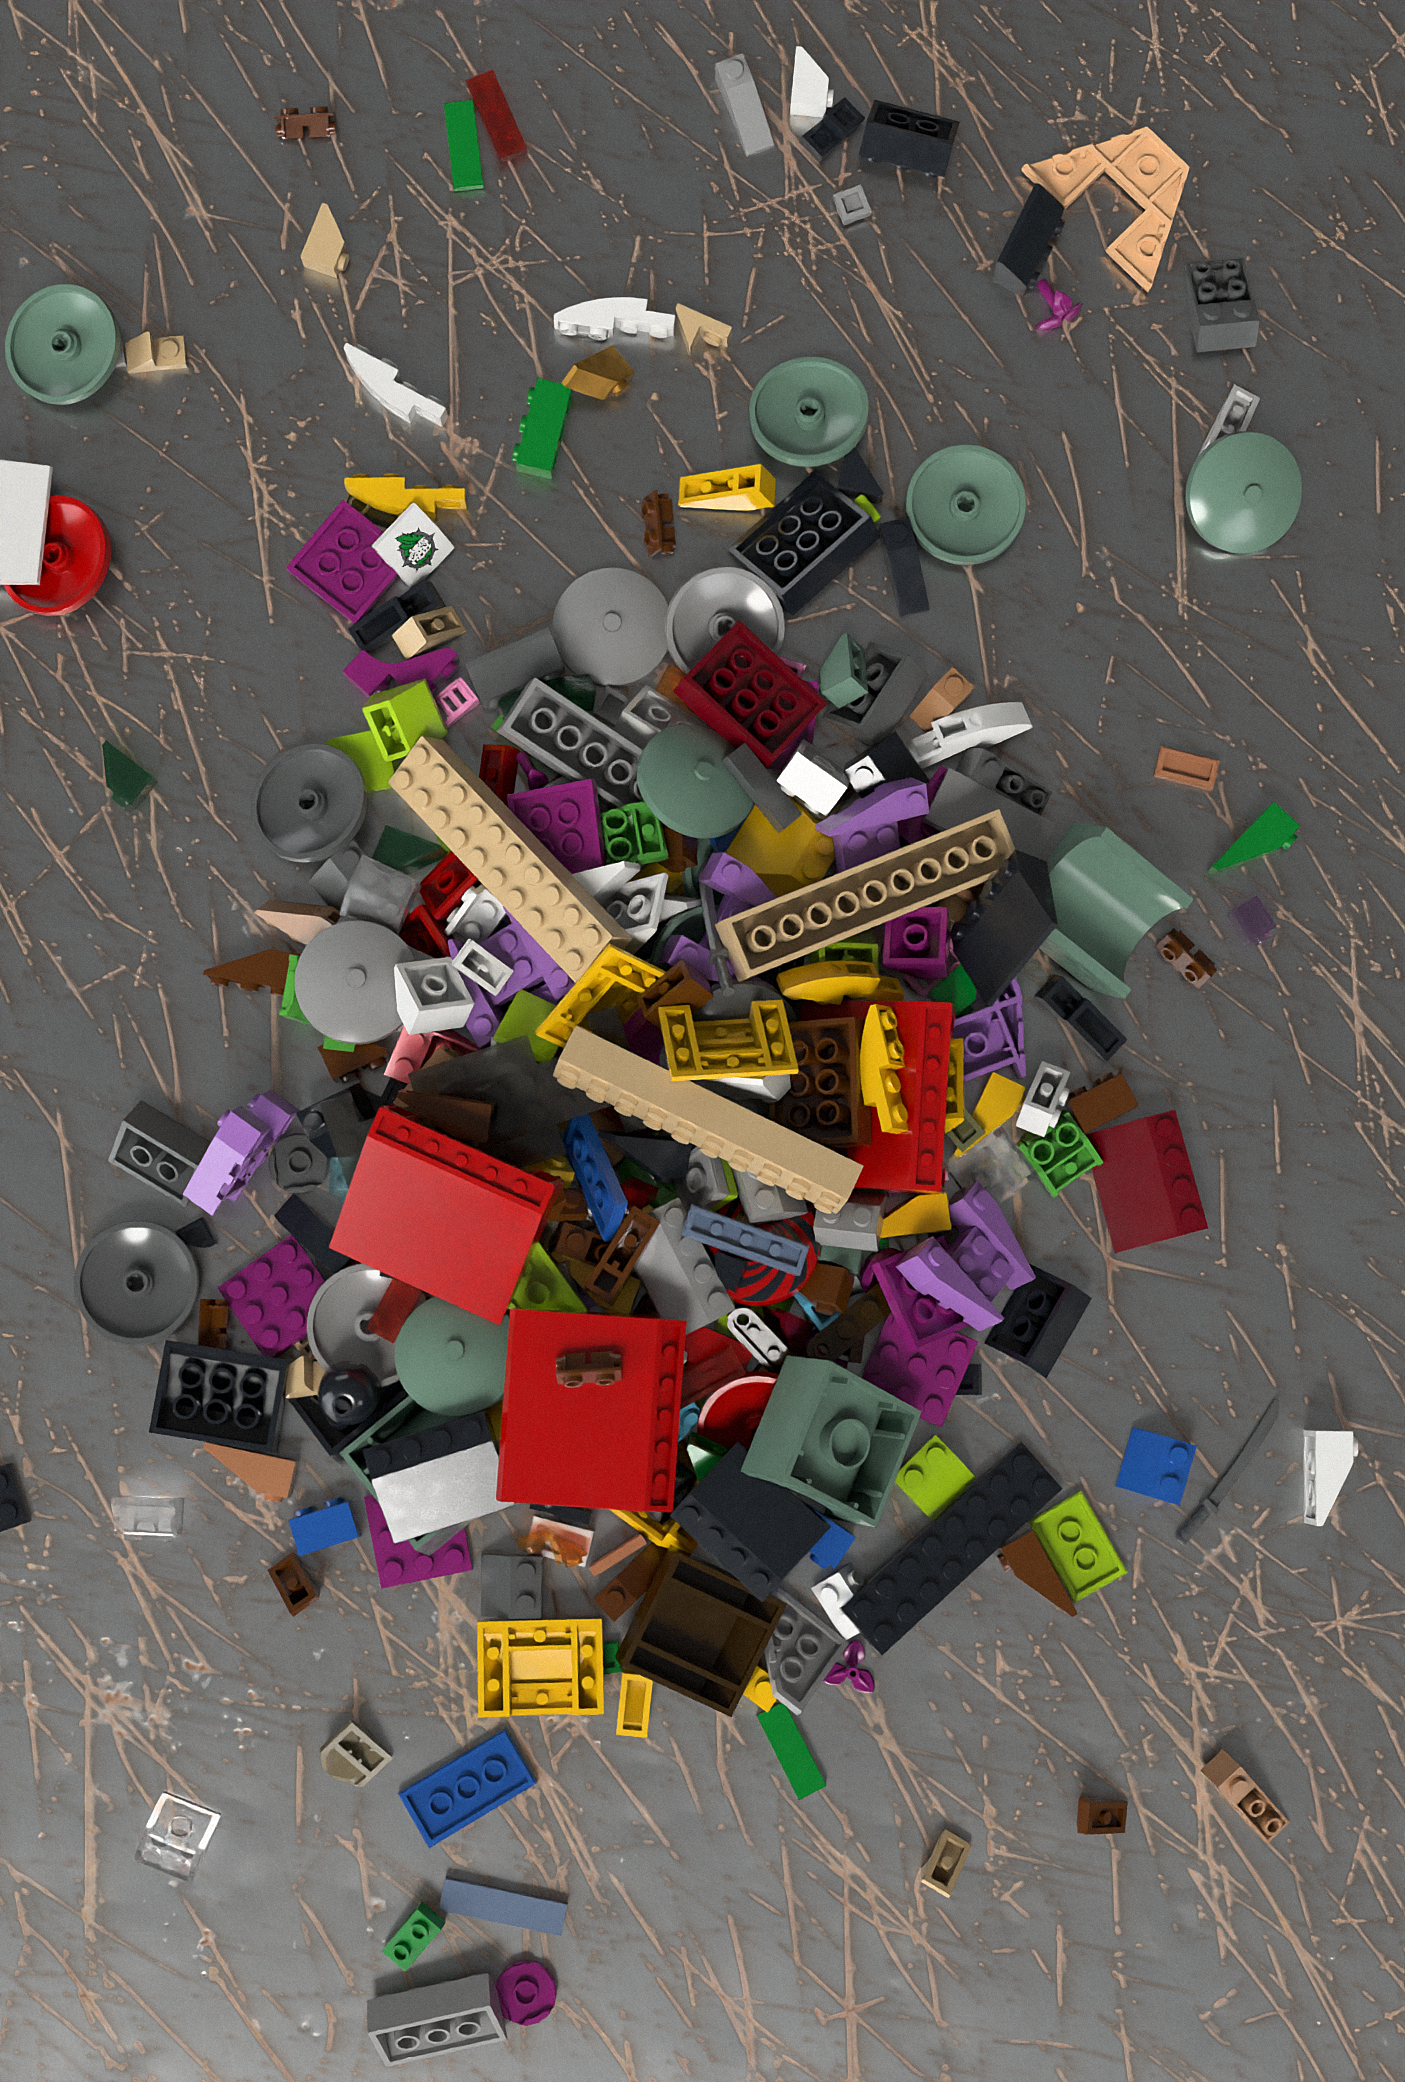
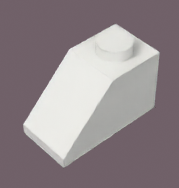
[790,46,834,118]

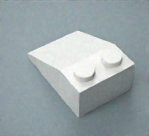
[601,873,669,955]
[1303,1430,1358,1526]

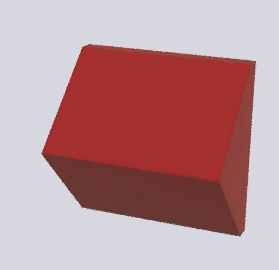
[416,851,482,920]
[395,904,455,959]

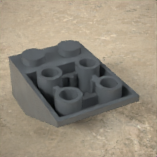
[1184,258,1260,352]

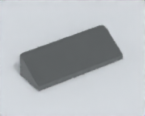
[722,743,802,833]

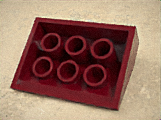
[673,620,827,769]
[1085,1110,1208,1253]

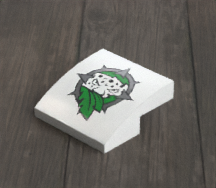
[372,503,455,588]

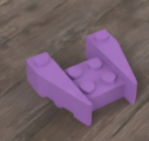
[815,777,940,903]
[657,852,777,987]
[448,906,576,1050]
[919,977,1026,1100]
[183,1089,300,1216]
[896,1181,1036,1331]

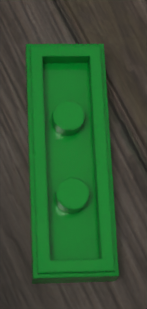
[444,100,484,192]
[756,1702,827,1800]

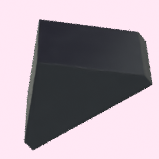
[837,447,884,504]

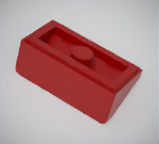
[479,744,520,807]

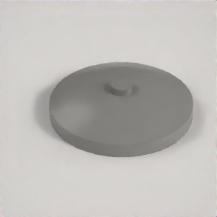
[664,567,785,674]
[552,568,668,688]
[295,921,415,1044]
[307,1264,427,1387]

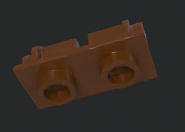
[274,106,336,139]
[641,490,676,557]
[1155,928,1217,989]
[197,1299,231,1350]
[556,1351,622,1388]

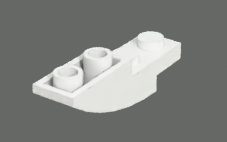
[554,297,676,340]
[343,343,448,427]
[907,702,1033,769]

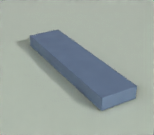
[680,1204,809,1276]
[438,1877,568,1936]

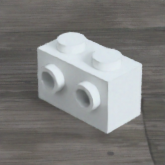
[1016,1061,1071,1137]

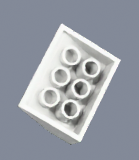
[0,460,53,585]

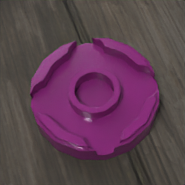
[496,1960,557,2026]

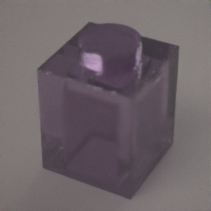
[1227,896,1276,946]

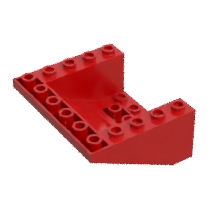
[800,1000,955,1195]
[329,1104,564,1325]
[496,1308,687,1512]

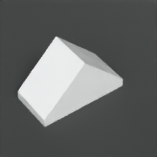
[451,939,514,996]

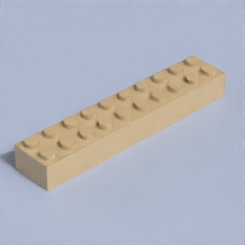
[388,736,632,983]
[715,809,1015,982]
[553,1025,863,1214]

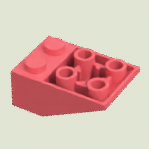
[384,1024,487,1099]

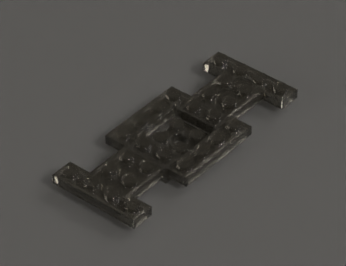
[319,1005,647,1190]

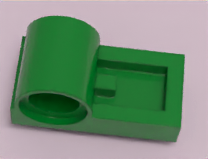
[381,1902,446,1972]

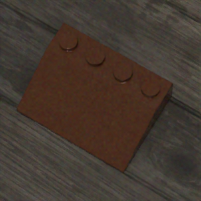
[769,1017,872,1148]

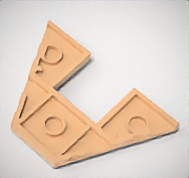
[1021,127,1190,292]

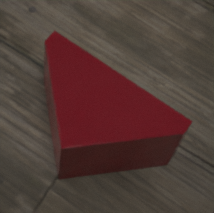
[762,1305,814,1356]

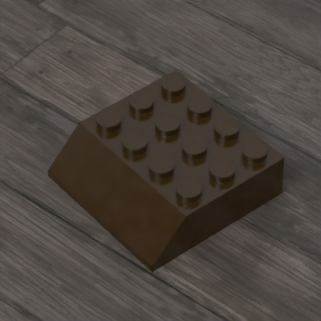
[615,1544,787,1717]

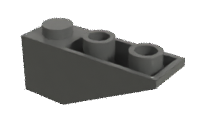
[955,748,1052,816]

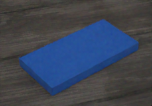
[562,1105,628,1242]
[398,1728,537,1848]

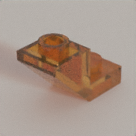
[516,1527,588,1568]

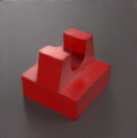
[620,1176,659,1214]

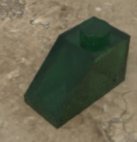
[102,740,158,810]
[372,825,448,876]

